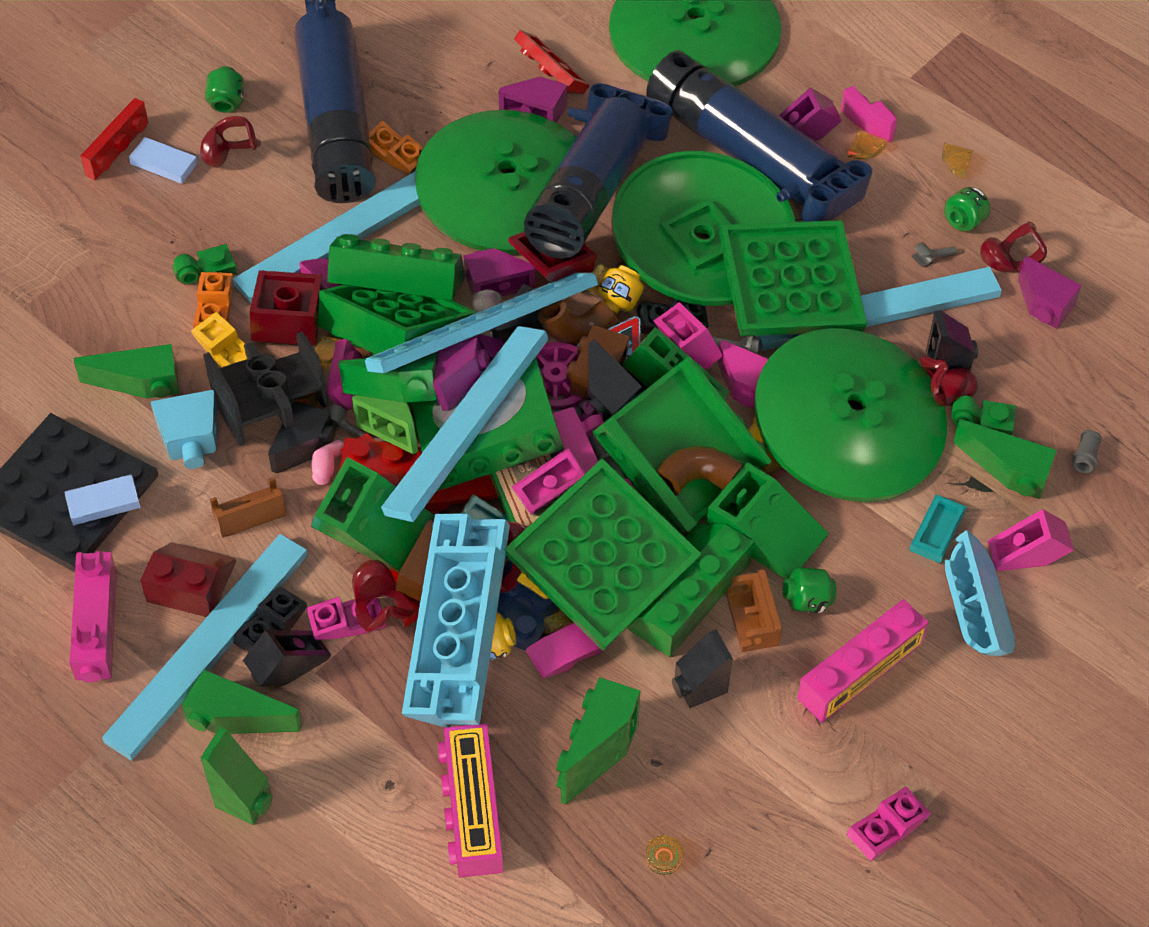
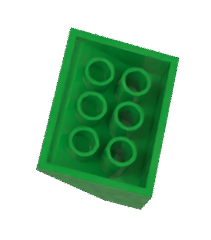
[318,285,478,355]

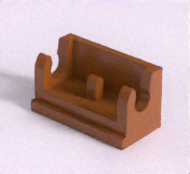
[209,477,287,538]
[726,569,782,652]

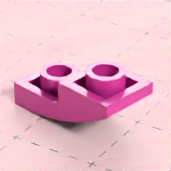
[841,86,897,142]
[307,596,387,640]
[525,623,604,679]
[846,787,931,862]

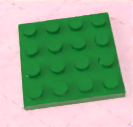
[719,220,867,336]
[505,459,701,651]

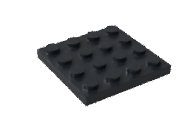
[0,413,159,572]

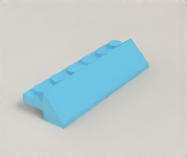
[402,514,510,728]

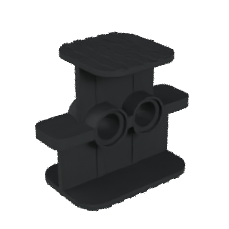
[203,332,329,446]

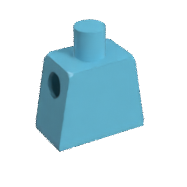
[151,390,218,469]

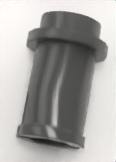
[1071,430,1102,473]

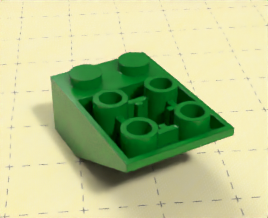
[311,457,435,573]
[706,462,829,579]
[556,677,641,805]

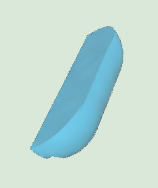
[945,530,1015,656]

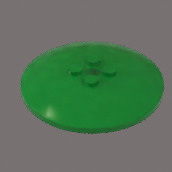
[609,0,781,86]
[415,110,577,255]
[611,151,796,306]
[754,328,947,502]

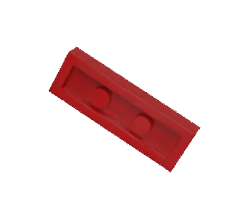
[514,30,590,95]
[80,98,149,180]

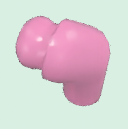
[312,440,344,485]

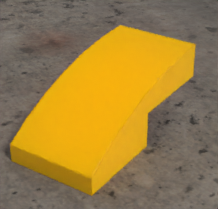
[191,312,246,367]

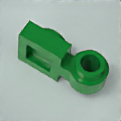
[172,244,237,285]
[951,396,1016,435]

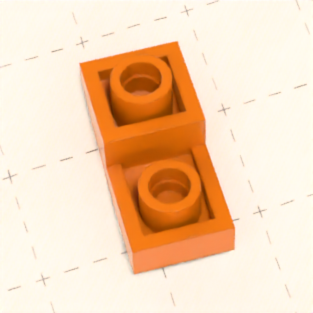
[369,120,423,174]
[193,272,233,329]

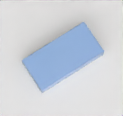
[129,137,198,184]
[65,474,140,525]

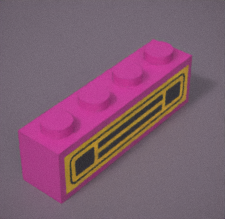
[797,599,929,723]
[438,723,503,878]

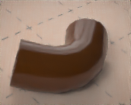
[538,300,620,347]
[655,446,744,496]

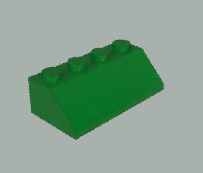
[327,234,465,300]
[627,524,754,657]

